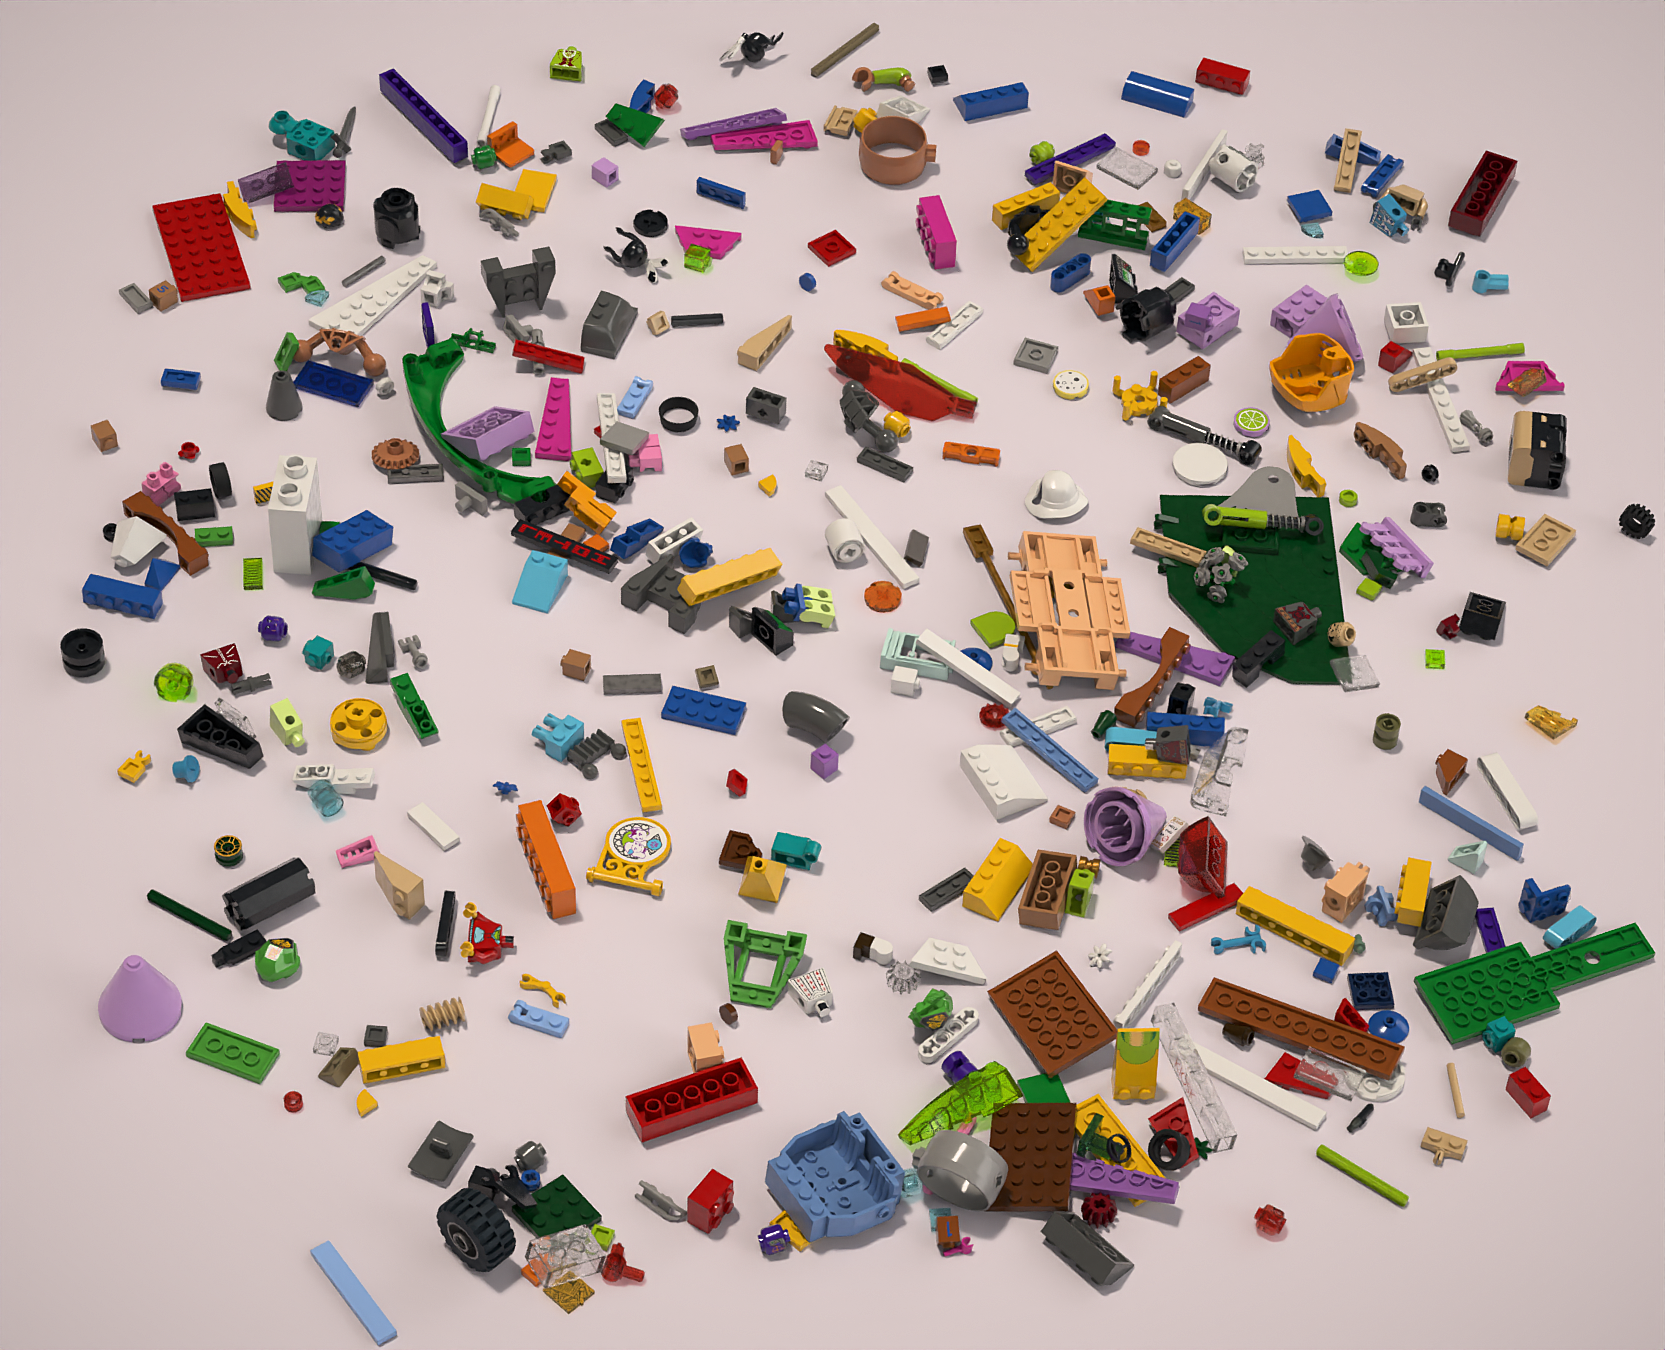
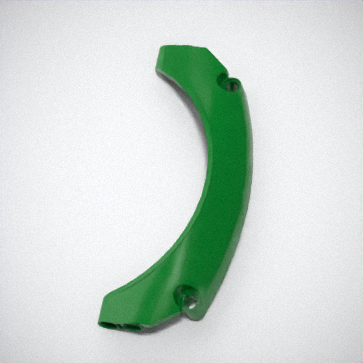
[402,339,556,504]

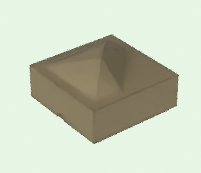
[695,665,719,689]

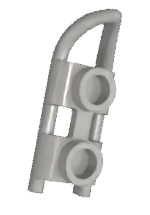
[479,208,519,237]
[635,1180,687,1220]

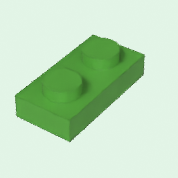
[274,332,299,371]
[195,526,233,547]

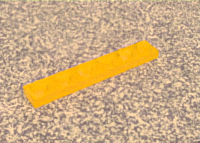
[621,718,662,813]

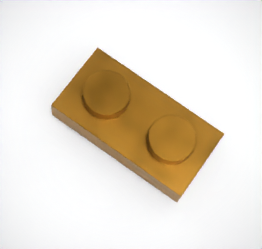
[1138,201,1167,232]

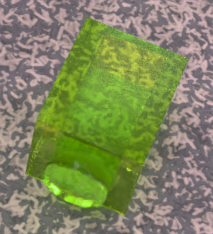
[684,244,712,273]

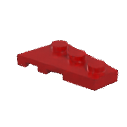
[1264,1052,1339,1099]
[1148,1097,1199,1168]

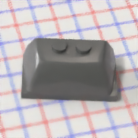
[580,290,638,359]
[1413,875,1479,950]

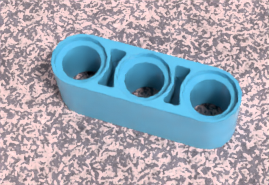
[1104,727,1157,751]
[1543,905,1597,949]

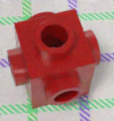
[547,793,582,826]

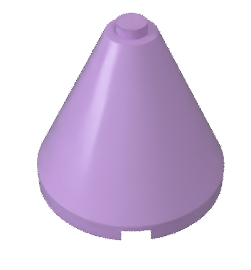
[1285,293,1364,362]
[1084,787,1167,866]
[98,955,182,1042]

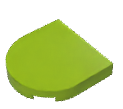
[970,611,1015,649]

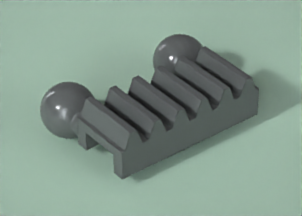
[567,729,626,779]

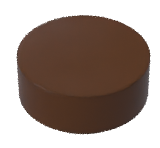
[719,1003,738,1025]

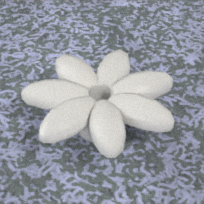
[1088,943,1112,968]

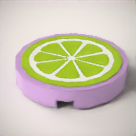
[1233,407,1270,437]

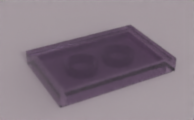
[238,162,294,204]

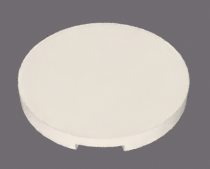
[1172,443,1228,486]
[1342,1061,1405,1102]

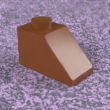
[1435,749,1468,796]

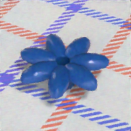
[717,414,740,432]
[493,781,518,795]

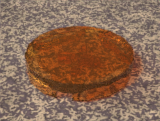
[864,581,902,613]

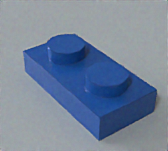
[161,368,201,390]

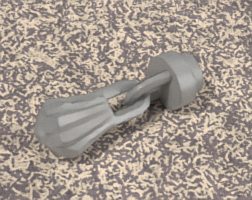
[1459,410,1493,443]

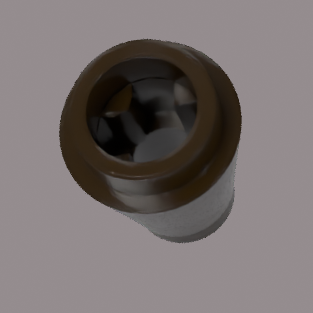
[1222,1023,1255,1046]

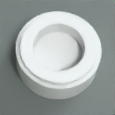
[376,377,394,395]

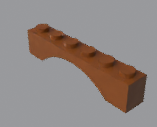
[122,491,209,576]
[1114,627,1191,728]

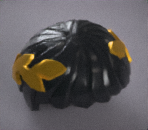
[315,203,344,228]

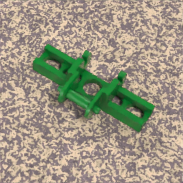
[449,328,496,353]

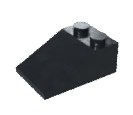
[1459,592,1506,640]

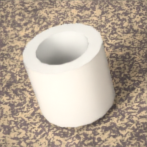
[825,518,865,563]

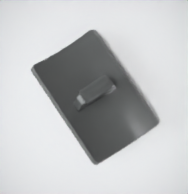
[408,1121,474,1182]

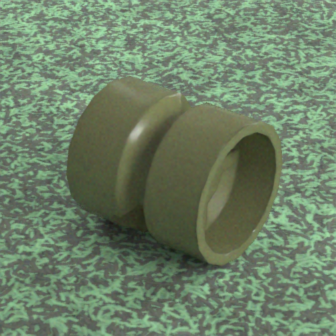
[1372,713,1401,750]

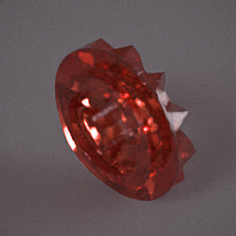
[979,702,1009,728]

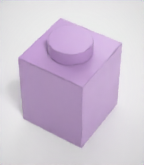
[592,157,619,188]

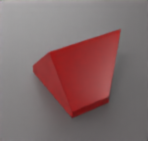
[1334,998,1369,1032]

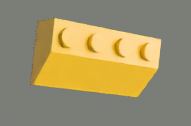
[962,838,1033,922]

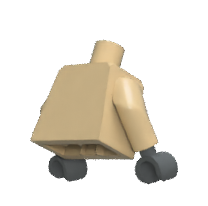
[1373,184,1428,231]

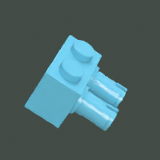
[532,713,584,762]

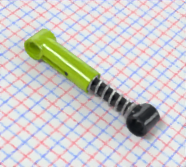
[1202,504,1324,536]

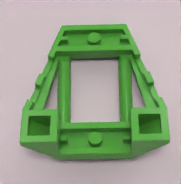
[723,920,807,1008]

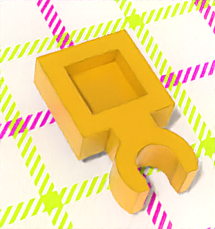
[117,750,151,783]

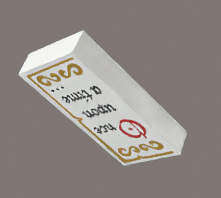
[1150,815,1189,854]

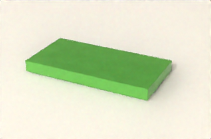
[186,1022,280,1084]

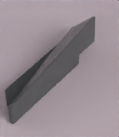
[365,612,394,684]

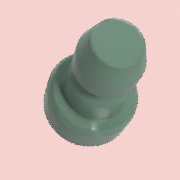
[1353,934,1366,954]

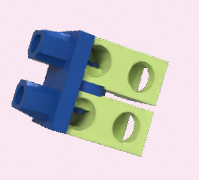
[782,583,835,628]

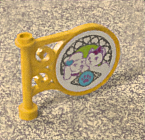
[586,817,671,897]

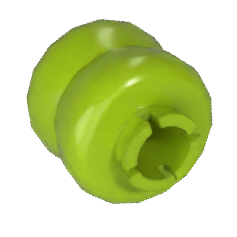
[1029,141,1055,165]

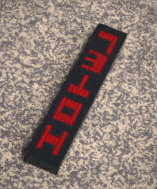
[511,519,618,574]

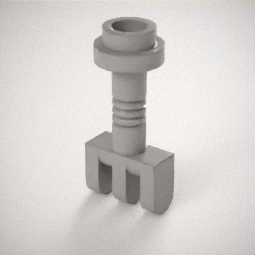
[398,635,428,668]

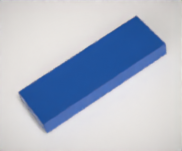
[696,177,746,209]

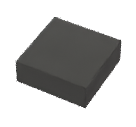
[364,1025,388,1047]

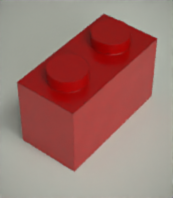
[1505,1066,1551,1119]

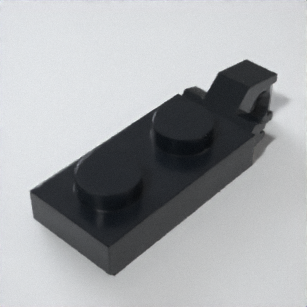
[211,929,267,968]

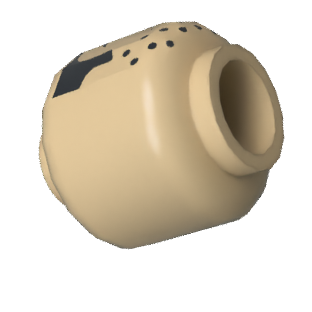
[1328,622,1356,647]

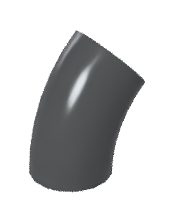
[782,691,850,743]

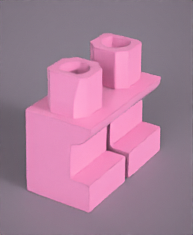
[627,434,662,472]
[142,462,181,506]

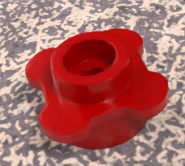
[178,442,200,460]

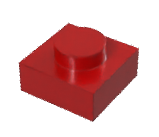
[726,769,748,797]

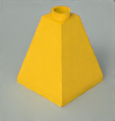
[738,856,787,903]

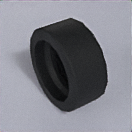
[209,462,232,499]
[1148,1129,1190,1171]

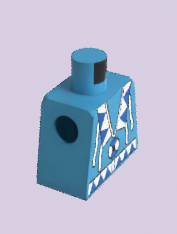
[1369,194,1409,236]

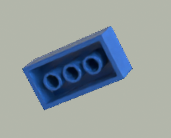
[312,510,394,573]

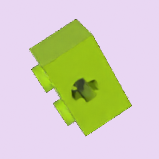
[569,447,604,488]

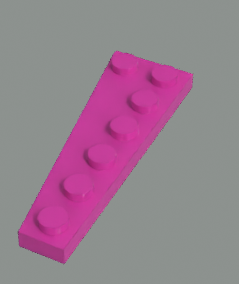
[711,120,818,150]
[535,377,571,461]

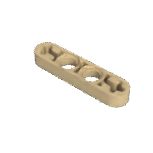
[1388,358,1457,392]

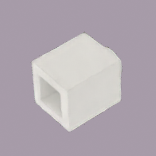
[891,666,920,696]

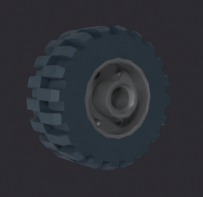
[436,1188,516,1272]

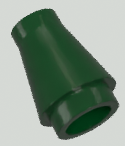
[1091,710,1117,738]

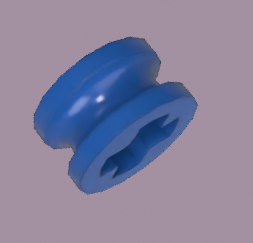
[521,1169,540,1191]

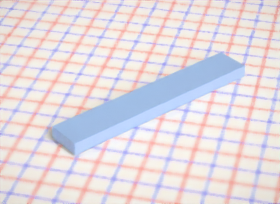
[310,1240,397,1345]

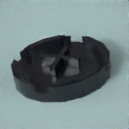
[633,209,668,237]

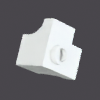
[420,270,454,307]

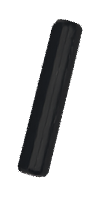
[671,313,723,326]

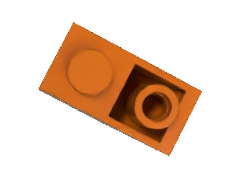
[1083,285,1116,316]

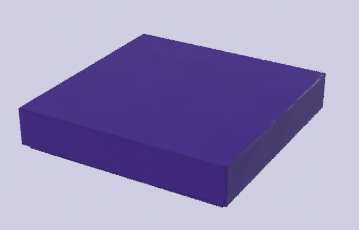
[421,302,435,348]

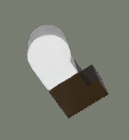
[853,932,893,965]

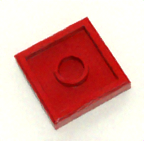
[808,230,856,267]

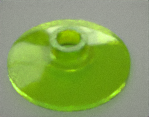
[1344,251,1379,276]

